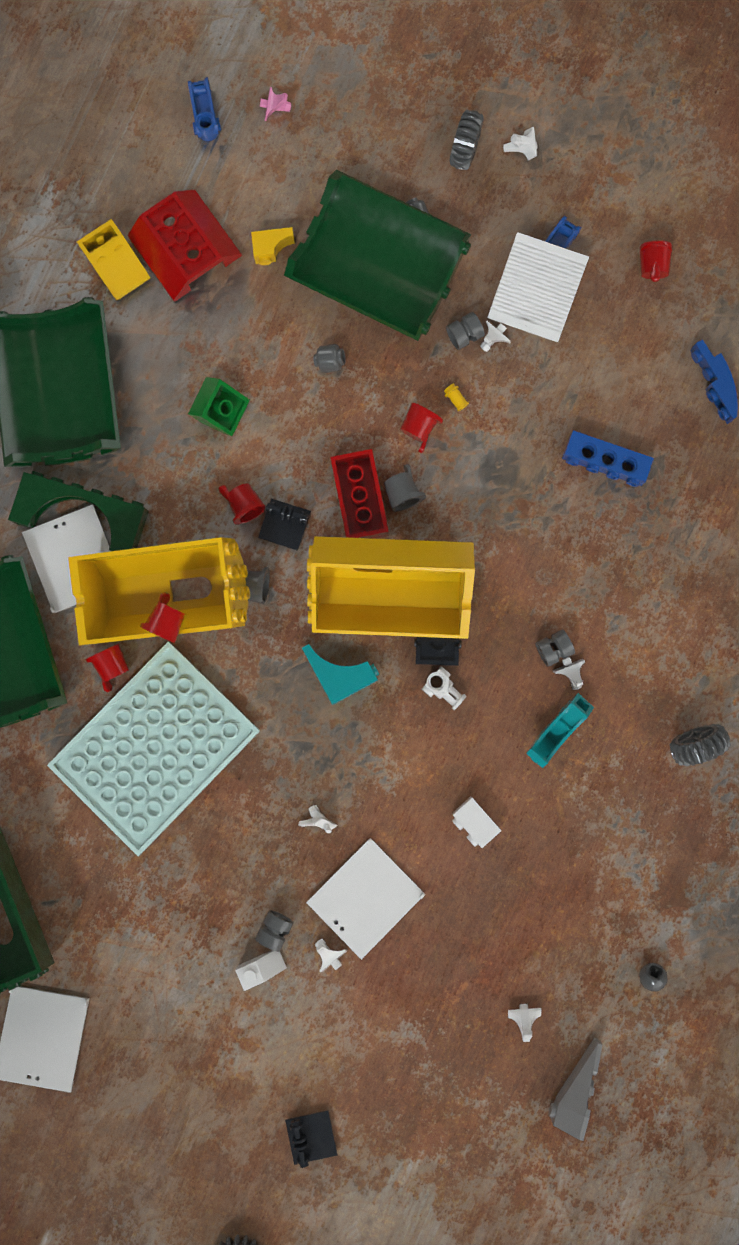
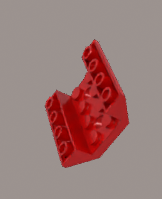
[127,190,242,302]

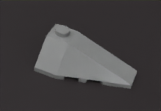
[548,1038,603,1141]

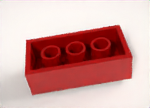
[330,449,389,539]

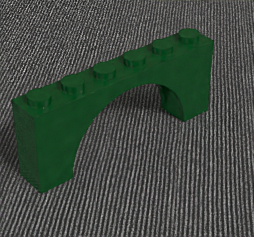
[8,471,149,551]

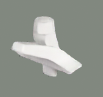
[503,127,538,160]
[480,321,511,352]
[552,657,585,690]
[298,805,338,833]
[315,939,347,972]
[508,1004,541,1042]

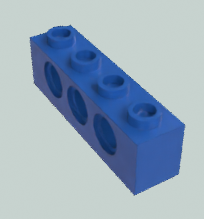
[562,430,654,487]

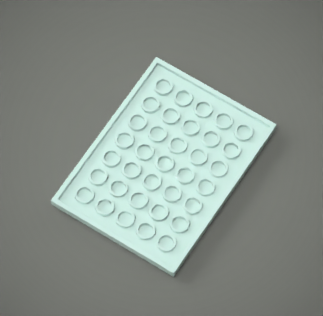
[47,642,260,856]

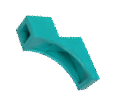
[526,693,594,768]

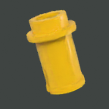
[444,383,469,412]

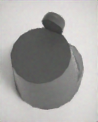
[384,464,426,512]
[245,567,270,604]

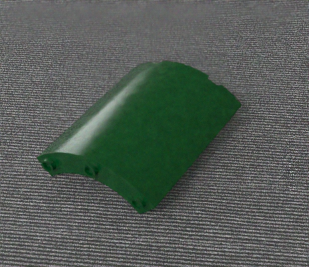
[284,169,472,341]
[0,297,121,467]
[0,555,68,728]

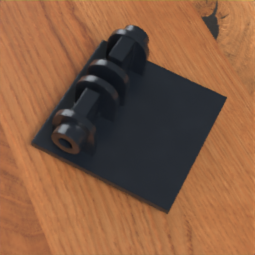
[258,498,311,551]
[285,1110,338,1168]

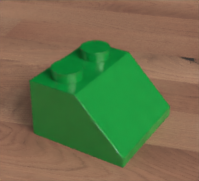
[188,377,250,437]

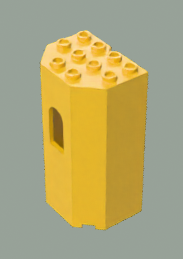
[307,536,475,639]
[68,537,250,645]

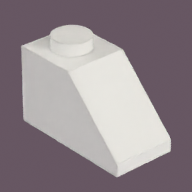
[235,950,287,991]

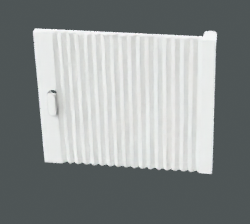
[487,232,589,342]
[22,504,111,614]
[306,838,425,960]
[0,986,90,1093]

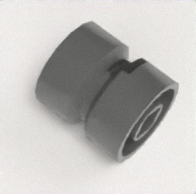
[446,312,485,350]
[535,629,575,667]
[255,910,294,952]

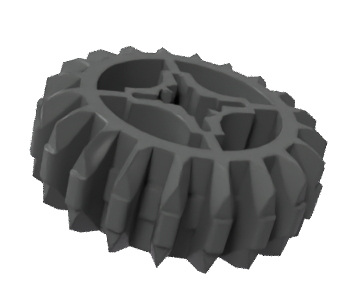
[449,110,484,170]
[669,724,731,766]

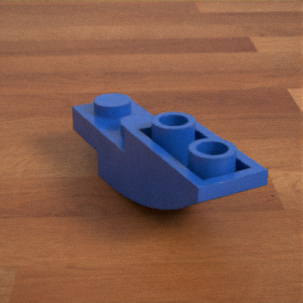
[690,339,738,424]

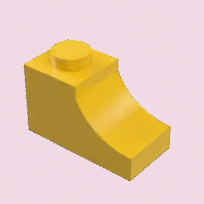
[251,227,295,265]

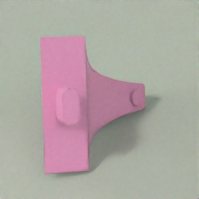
[260,87,291,121]

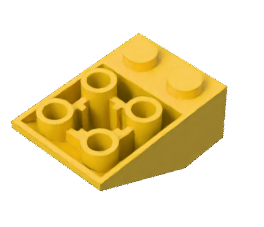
[77,219,151,301]

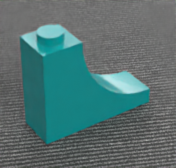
[302,644,380,705]

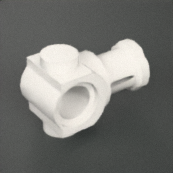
[422,667,467,710]

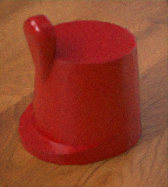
[639,241,673,282]
[400,403,443,453]
[218,483,266,525]
[140,592,185,643]
[85,643,129,692]

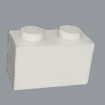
[452,796,501,848]

